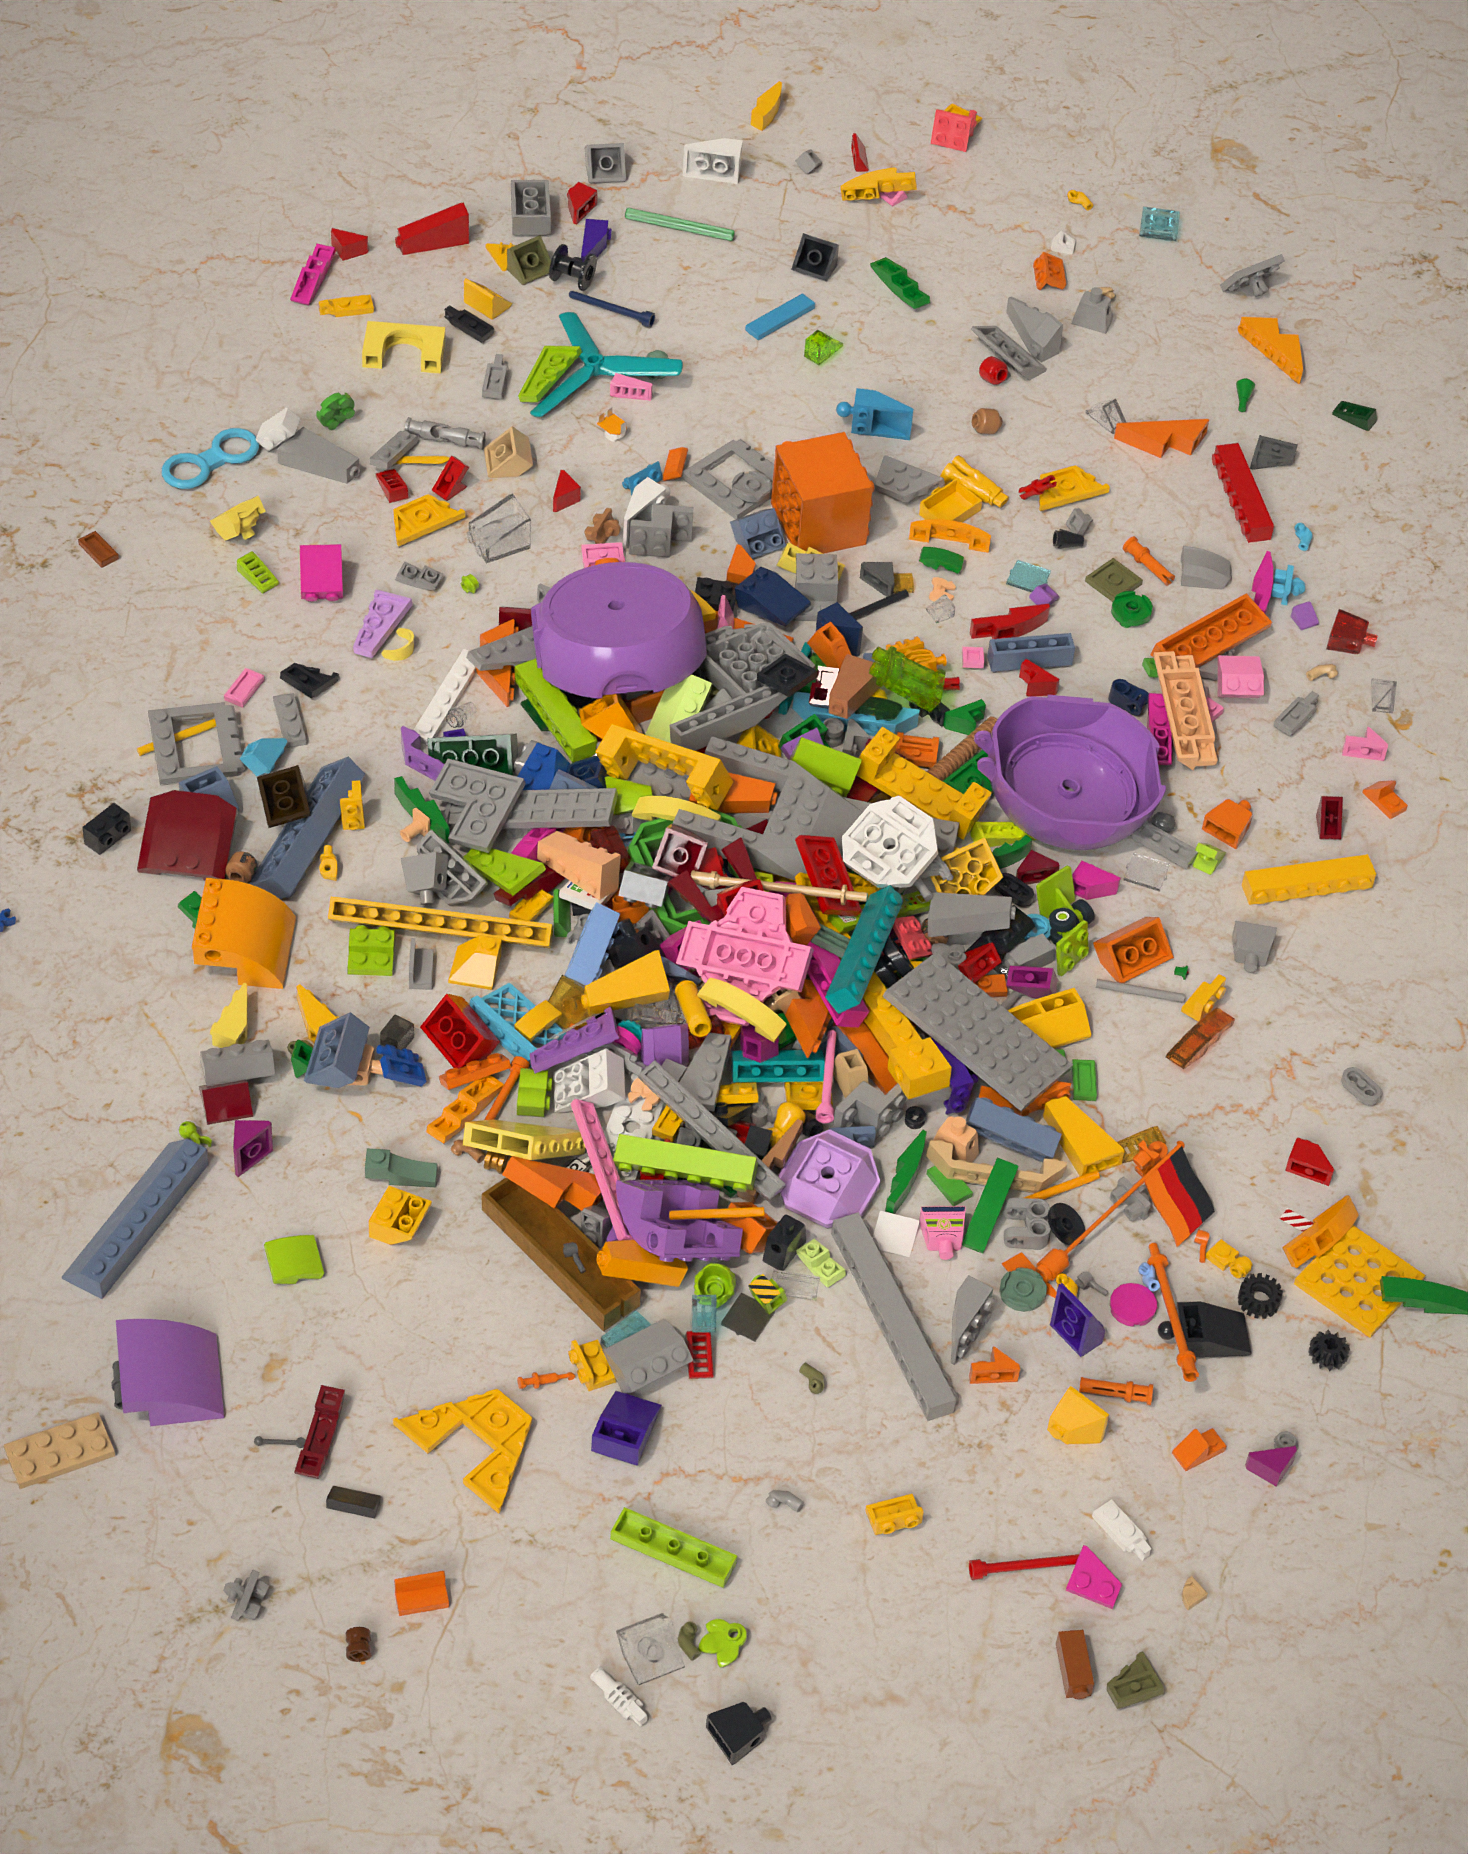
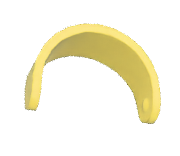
[381,628,414,661]

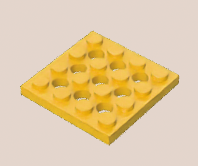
[1294,1225,1426,1338]

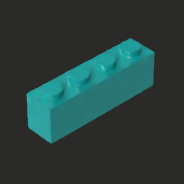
[731,1050,825,1082]

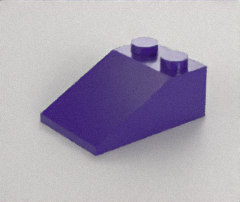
[1050,1283,1105,1357]

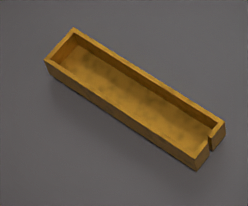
[482,1178,641,1332]

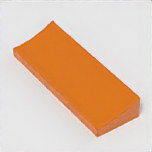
[1150,593,1273,668]

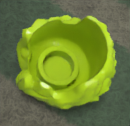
[694,1263,737,1309]

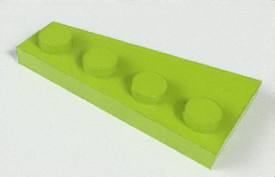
[518,346,582,403]
[463,848,546,896]

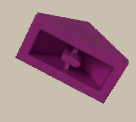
[1245,1446,1297,1487]

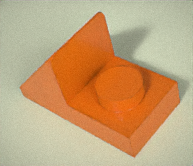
[1362,780,1408,819]
[969,1346,1020,1384]
[1172,1428,1227,1471]

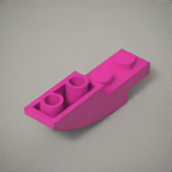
[1147,693,1172,765]
[511,827,567,863]

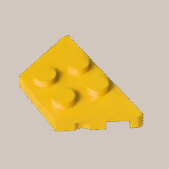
[1039,465,1110,511]
[393,494,465,547]

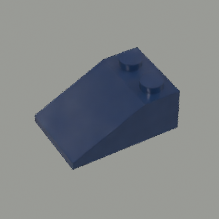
[735,567,811,626]

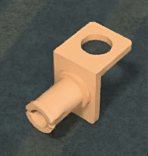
[400,808,430,842]

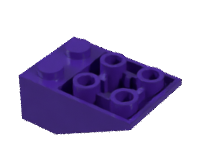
[591,1391,662,1466]

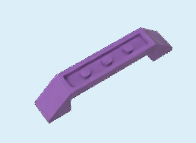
[401,726,444,781]

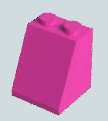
[300,544,343,601]

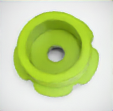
[460,574,479,593]

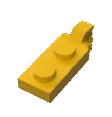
[319,295,374,317]

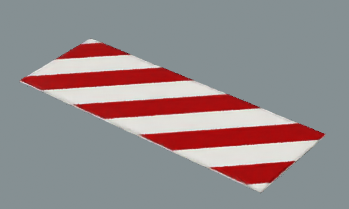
[1280,1208,1314,1232]

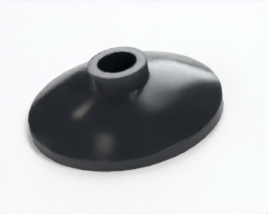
[1048,1203,1085,1246]

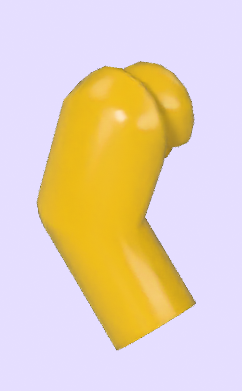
[1067,190,1093,210]
[1056,1273,1078,1298]

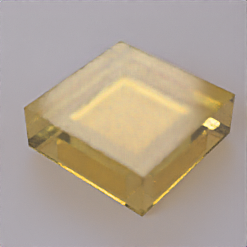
[893,573,914,593]

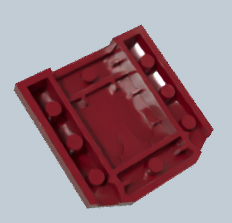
[137,790,238,881]

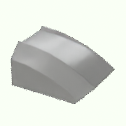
[1181,546,1230,589]

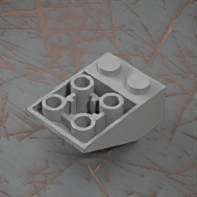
[951,1275,994,1365]

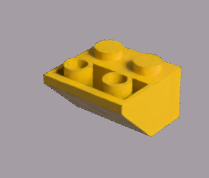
[369,1186,432,1245]

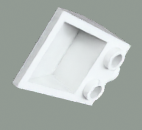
[623,477,671,549]

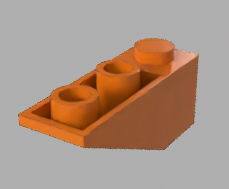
[807,621,851,670]

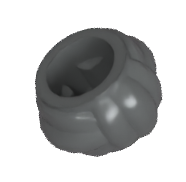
[1151,812,1175,833]

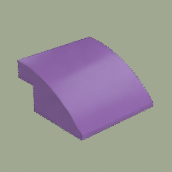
[116,1319,224,1426]

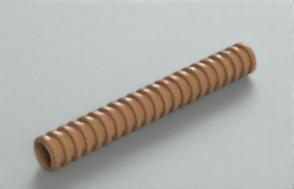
[926,716,998,781]

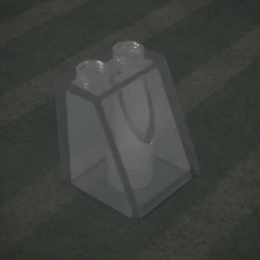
[467,494,531,564]

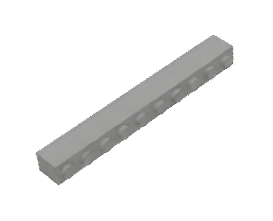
[831,1212,958,1421]

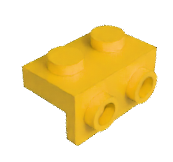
[1181,974,1226,1022]
[865,1494,924,1535]

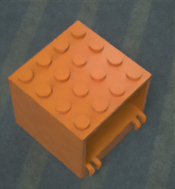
[771,432,874,554]

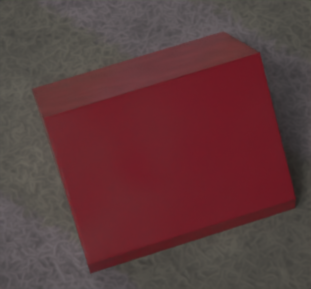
[499,606,532,632]
[199,1080,253,1125]

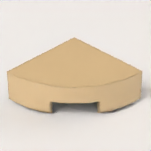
[1182,1576,1208,1610]

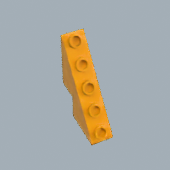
[1238,317,1303,384]

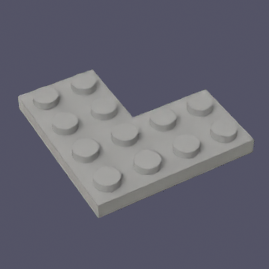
[429,759,526,853]

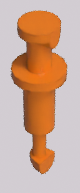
[517,1372,575,1389]

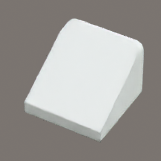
[1051,231,1076,254]

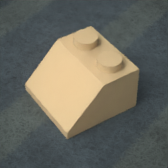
[484,426,533,478]

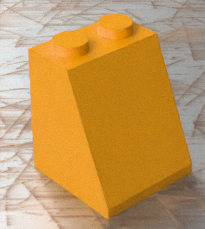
[579,694,643,739]

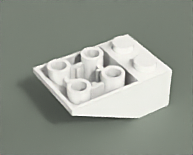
[553,1049,625,1113]

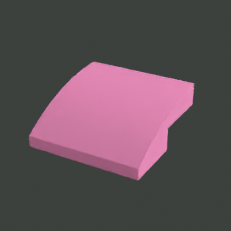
[581,542,625,568]

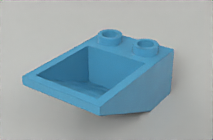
[836,388,914,440]

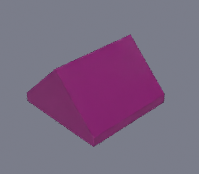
[233,1120,273,1177]

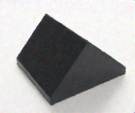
[791,233,839,281]

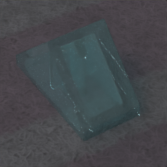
[690,1295,717,1332]

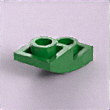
[919,547,964,574]
[992,835,1033,869]

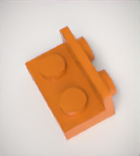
[1033,252,1066,290]

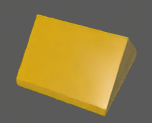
[464,278,512,320]

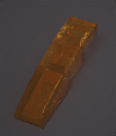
[1165,1007,1235,1069]

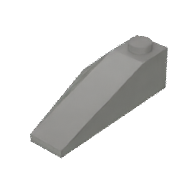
[1006,297,1063,363]

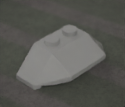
[417,830,488,906]

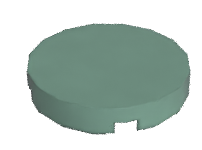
[999,1268,1047,1312]

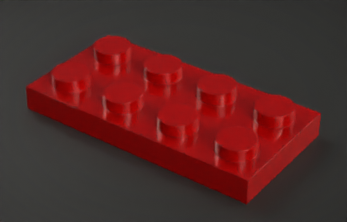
[795,835,862,916]

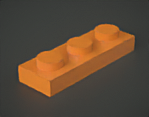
[439,1053,511,1090]

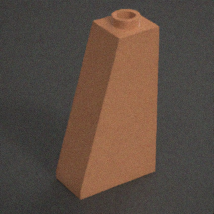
[829,654,885,719]

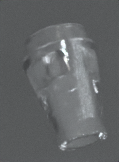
[446,702,476,728]

